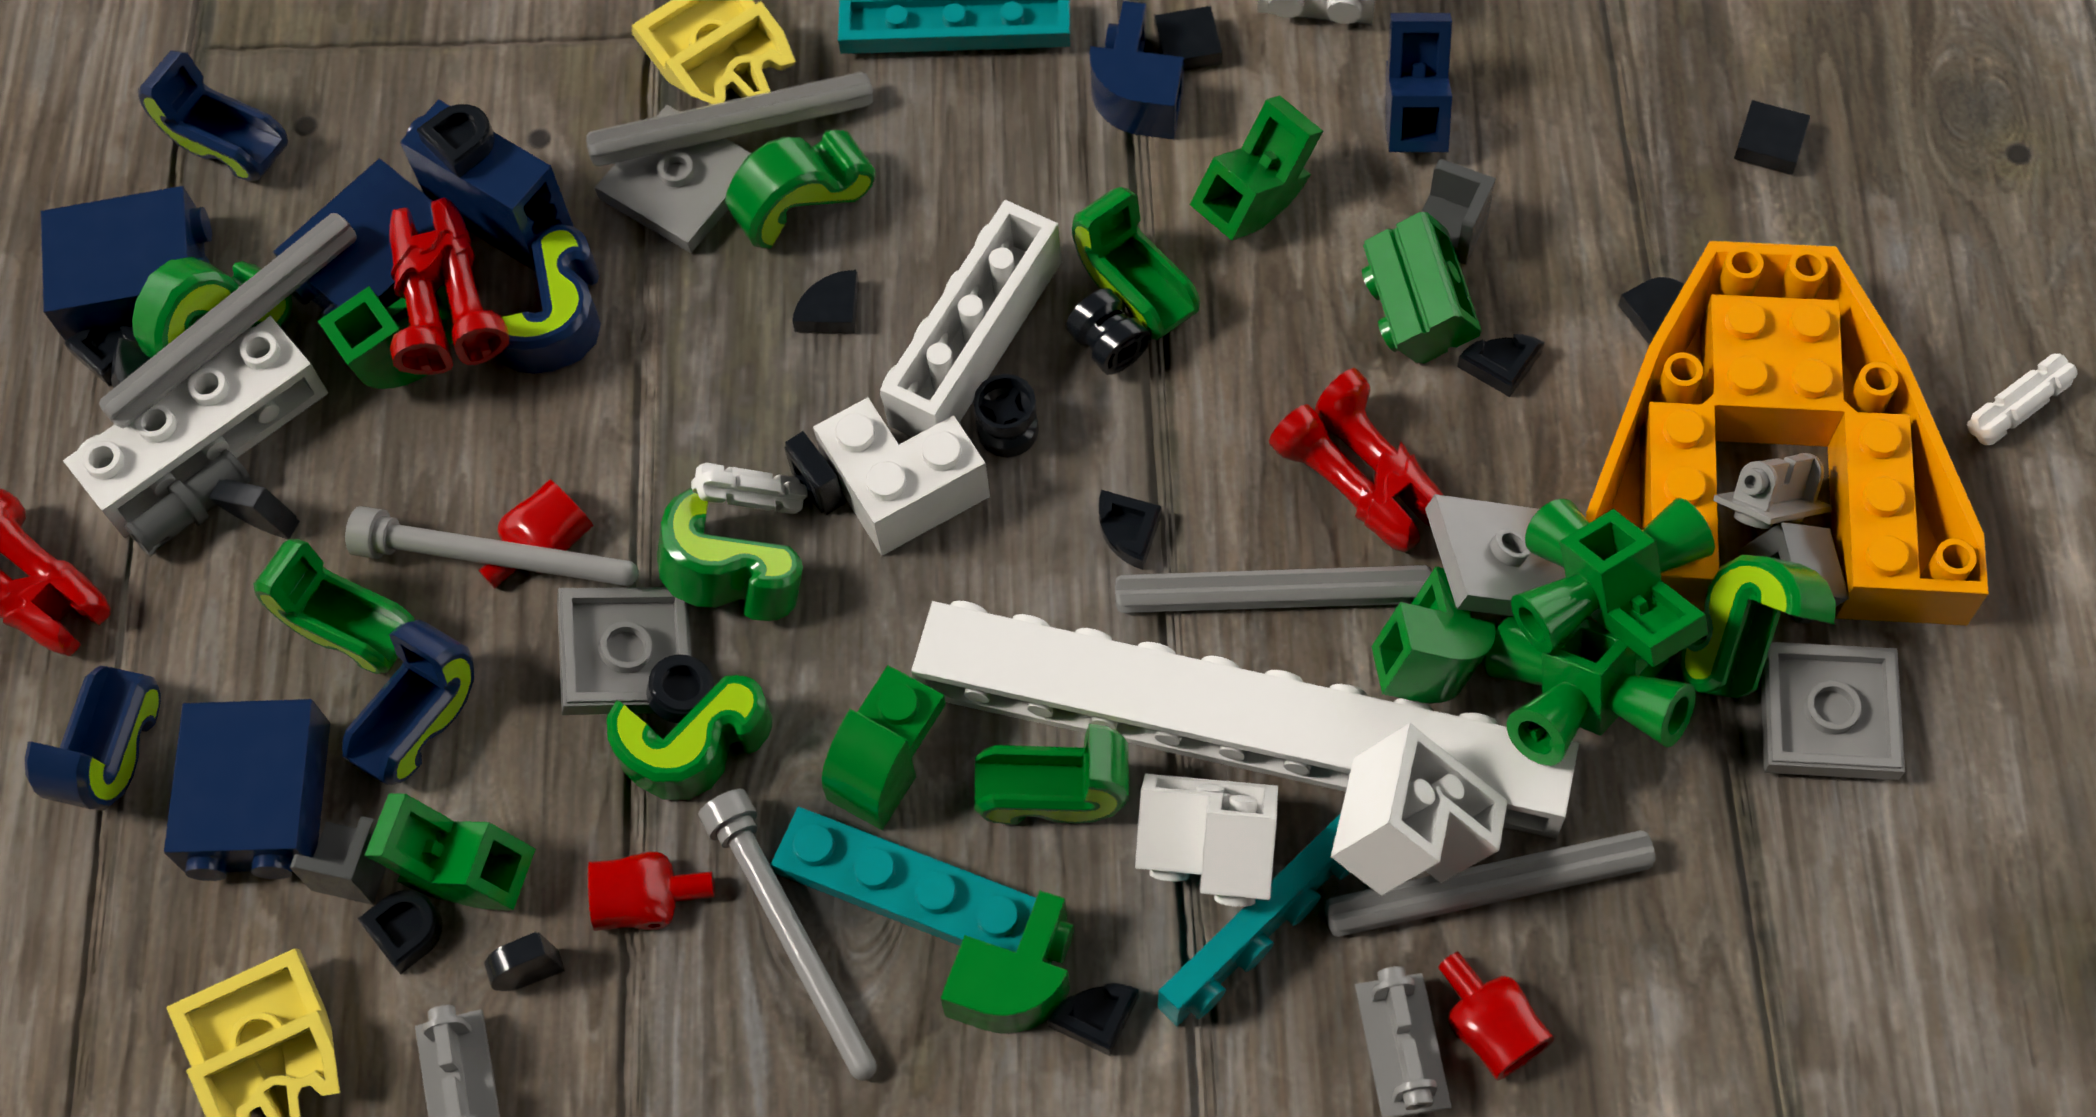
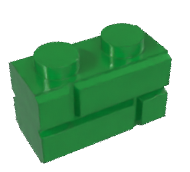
[1362,212,1482,364]

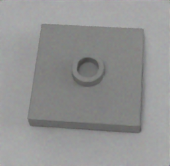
[595,105,752,253]
[1425,494,1566,616]
[557,587,691,715]
[1760,642,1905,780]

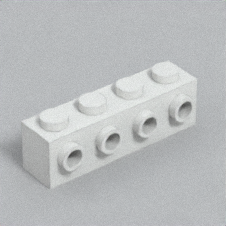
[880,200,1062,437]
[63,316,328,538]

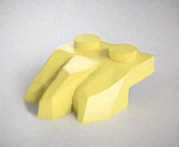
[632,0,796,104]
[166,948,340,1117]

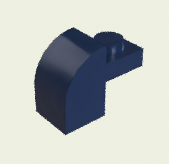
[1089,1,1184,140]
[1385,13,1452,152]

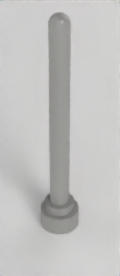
[345,506,639,586]
[698,789,877,1081]

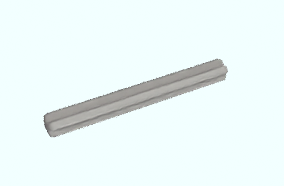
[586,72,873,167]
[99,213,357,428]
[1115,565,1432,613]
[1325,830,1655,937]

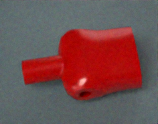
[478,479,594,589]
[588,852,715,931]
[1438,952,1555,1080]

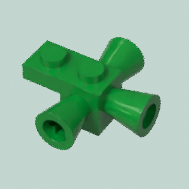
[1511,498,1715,667]
[1485,616,1696,766]

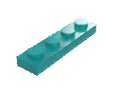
[838,0,1071,54]
[770,806,1036,952]
[1158,813,1350,1027]

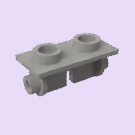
[1713,453,1833,529]
[1355,966,1452,1117]
[415,1005,500,1117]

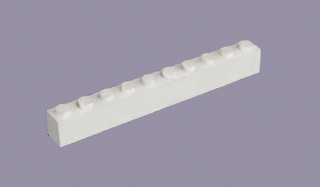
[911,601,1579,839]

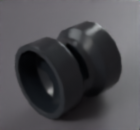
[1066,288,1151,375]
[973,374,1039,458]

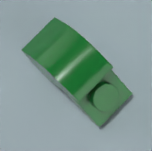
[1189,95,1323,241]
[318,283,453,389]
[1371,566,1496,704]
[821,665,946,830]
[364,793,536,911]
[940,890,1075,1034]

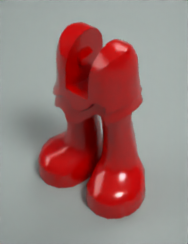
[389,197,510,375]
[1269,368,1443,552]
[0,489,111,657]

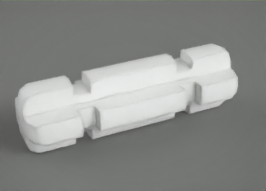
[1967,353,2078,445]
[691,463,808,514]

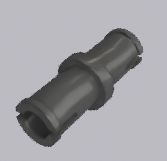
[124,449,251,557]

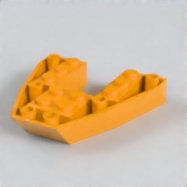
[1585,241,1989,626]

